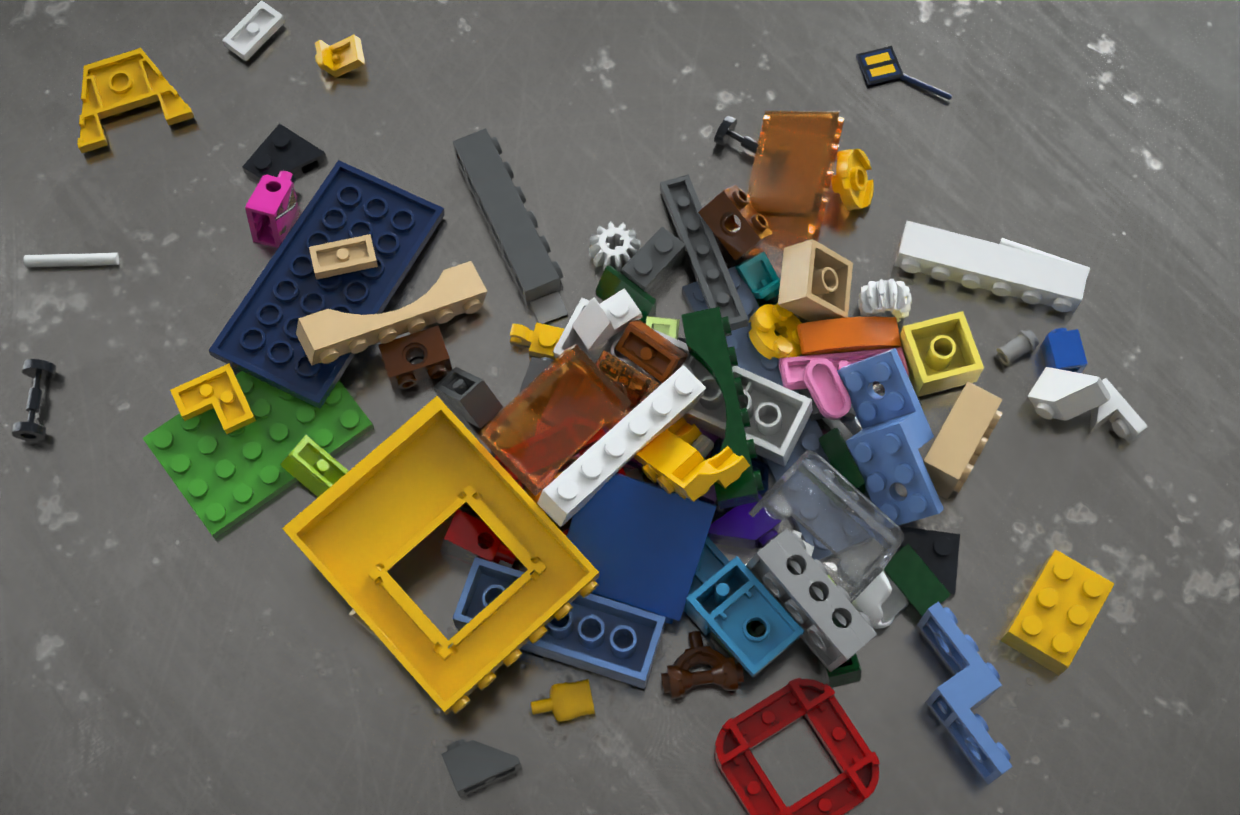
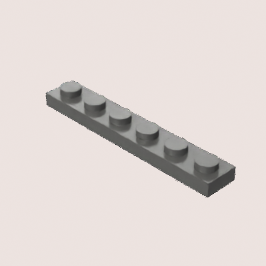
[660,174,748,331]

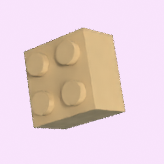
[778,239,853,322]

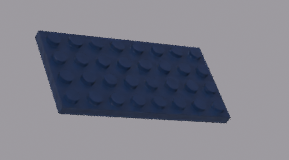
[209,160,445,409]

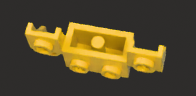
[633,417,750,502]

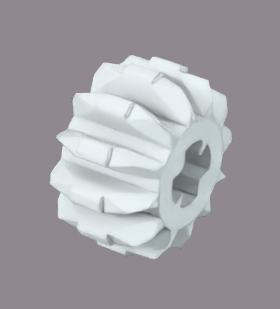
[589,221,641,273]
[858,279,912,322]

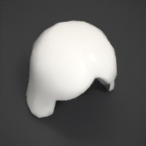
[852,568,909,629]

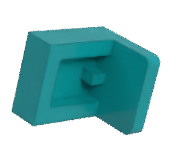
[735,251,781,301]

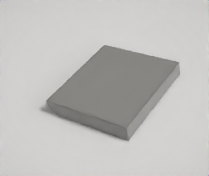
[530,291,568,324]

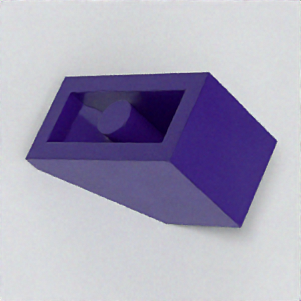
[707,493,781,549]

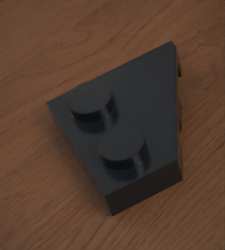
[242,123,327,182]
[891,526,960,598]

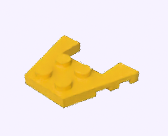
[77,48,194,153]

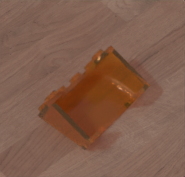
[747,111,844,239]

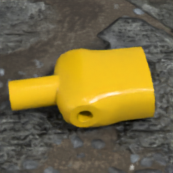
[531,679,595,722]

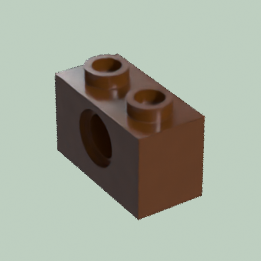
[698,184,773,261]
[378,326,453,389]

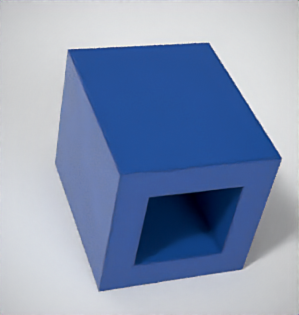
[1041,328,1088,373]

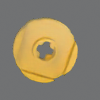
[831,149,874,211]
[748,303,801,360]

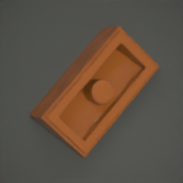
[614,320,688,383]

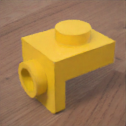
[315,34,365,78]

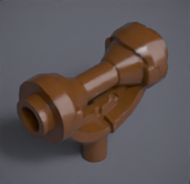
[661,631,744,699]

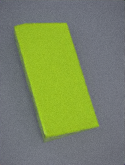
[281,435,348,497]

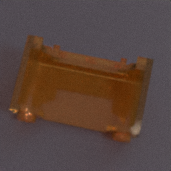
[476,344,632,496]

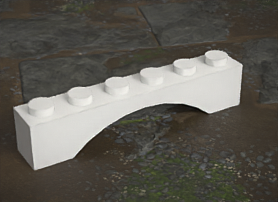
[537,365,706,527]

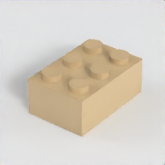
[924,381,1003,500]

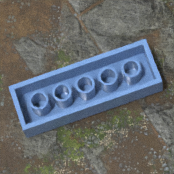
[452,557,666,689]

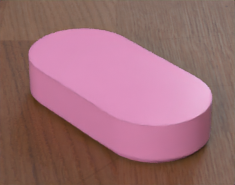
[803,358,851,420]

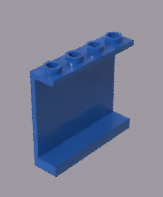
[567,473,717,624]

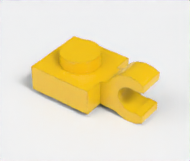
[510,323,564,362]

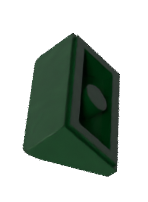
[595,265,656,324]
[819,428,866,495]
[881,543,951,617]

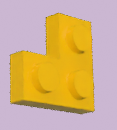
[170,363,256,434]

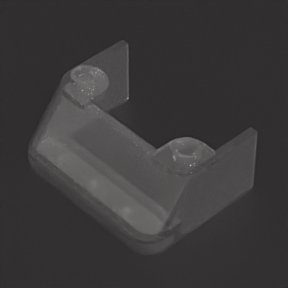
[749,450,904,603]

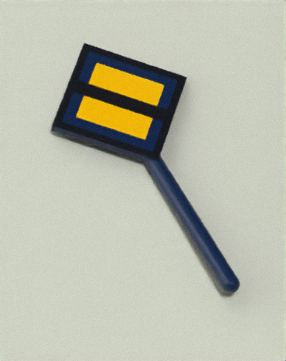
[856,46,952,100]

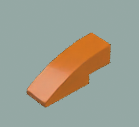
[797,316,902,356]

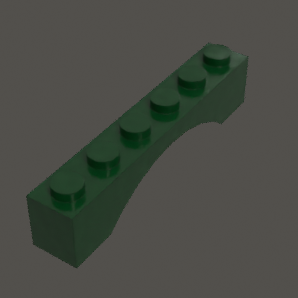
[681,307,764,509]

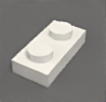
[222,0,285,61]

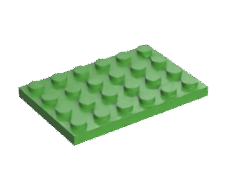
[143,371,374,539]

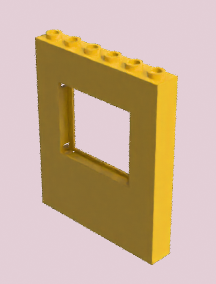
[282,396,599,715]

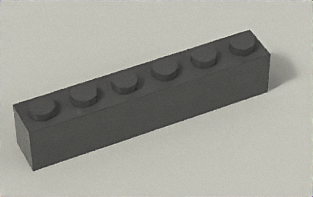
[453,128,563,304]

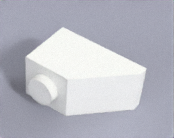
[1028,367,1111,421]

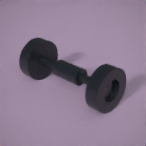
[714,115,791,176]
[12,359,56,441]

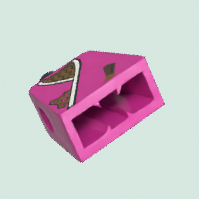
[245,171,298,248]

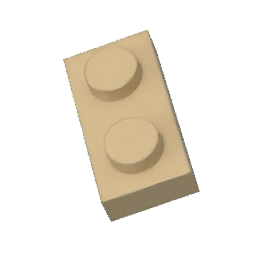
[309,234,378,280]

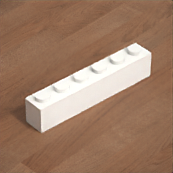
[894,221,1089,312]

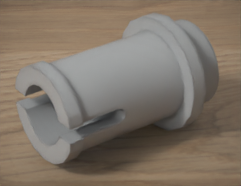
[996,330,1039,366]

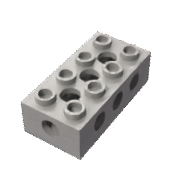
[746,528,877,672]

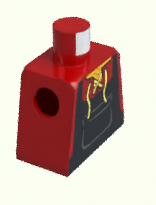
[440,510,516,568]

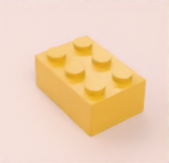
[1000,549,1114,675]

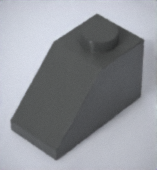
[433,367,504,429]
[441,739,522,797]

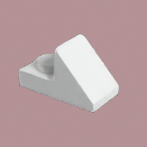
[572,288,643,352]
[1089,378,1148,444]

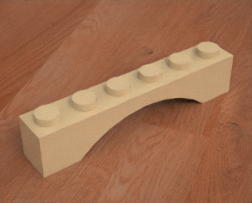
[296,261,487,365]

